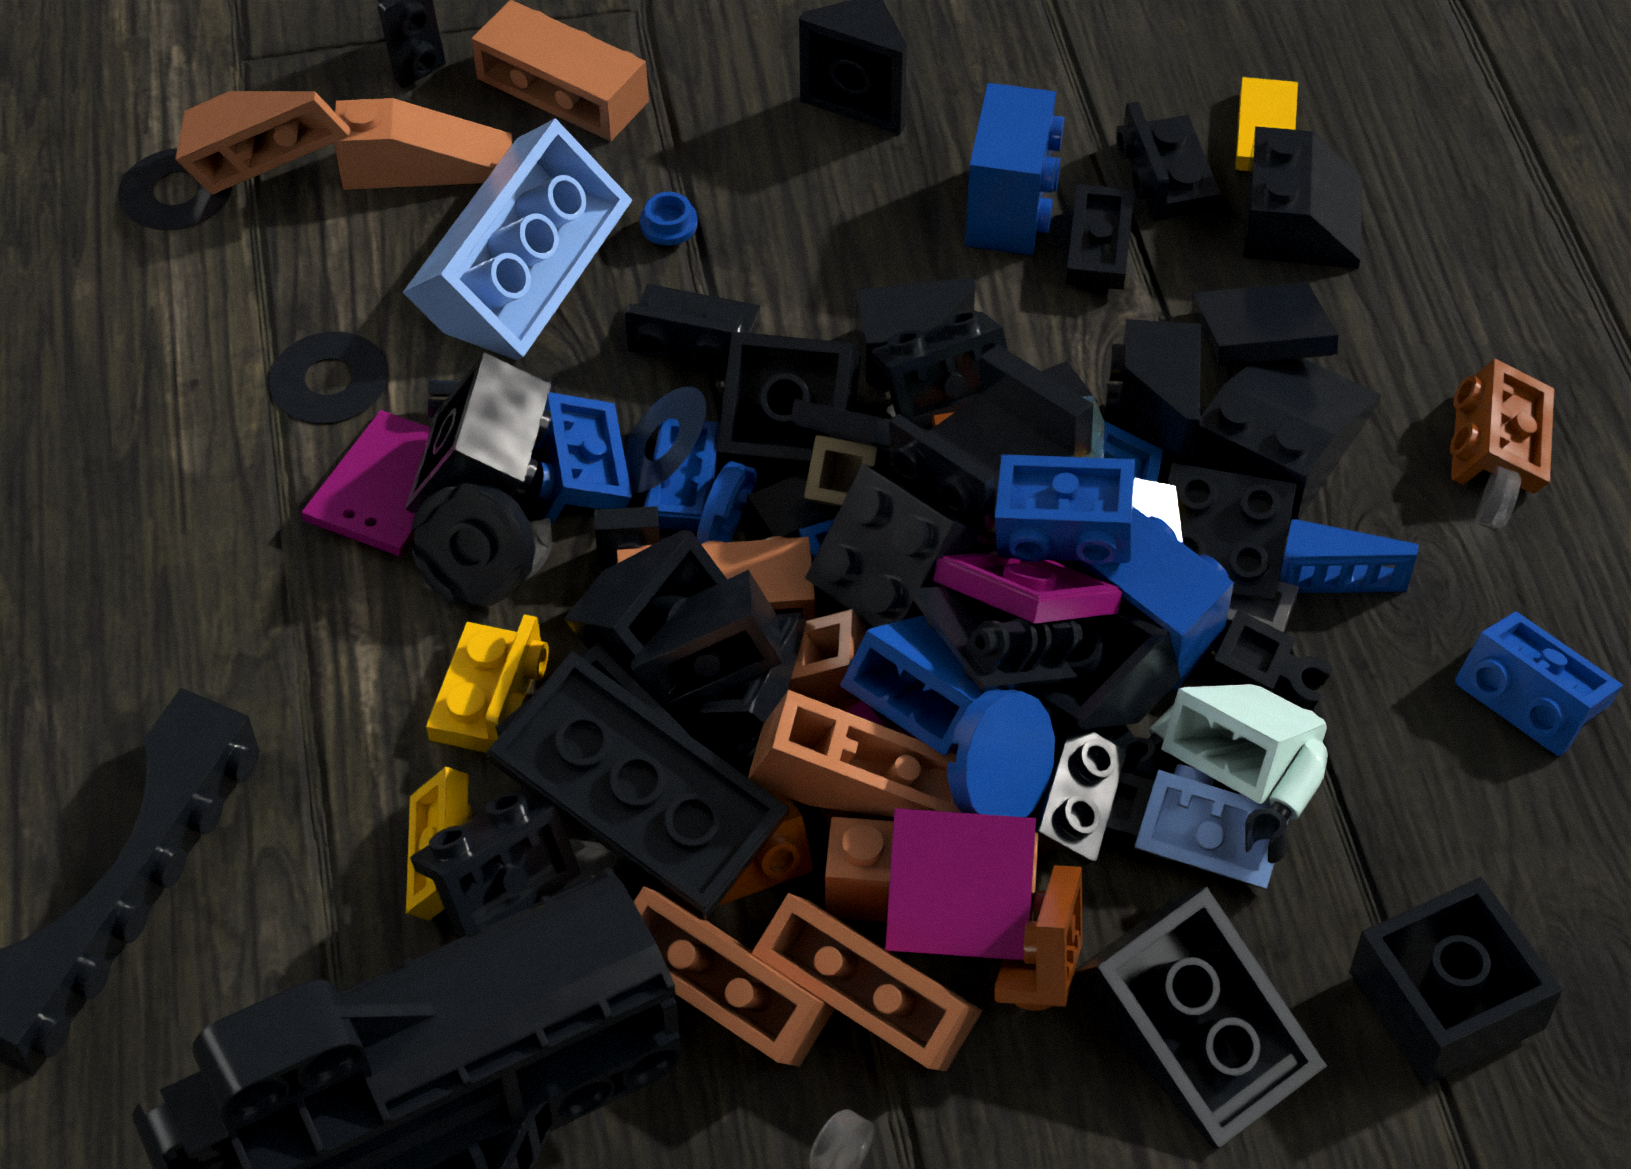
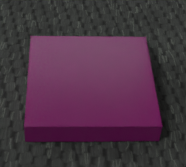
[933,551,1123,624]
[885,808,1036,960]

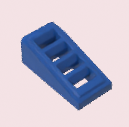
[1279,519,1419,593]

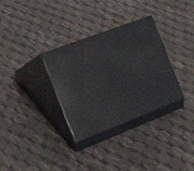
[799,0,907,135]

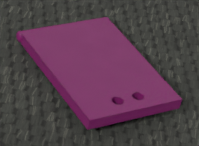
[301,410,430,557]

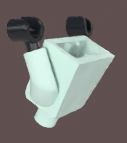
[1119,684,1328,863]

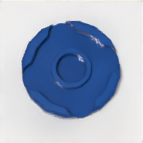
[947,689,1055,817]

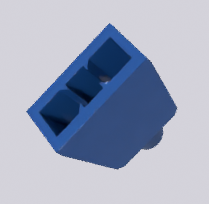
[840,615,986,756]

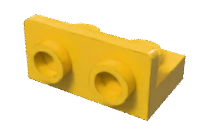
[426,614,549,753]

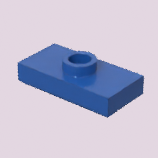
[644,418,720,532]

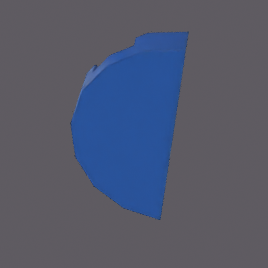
[696,461,759,544]

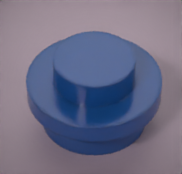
[640,192,698,245]

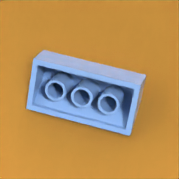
[403,118,632,360]

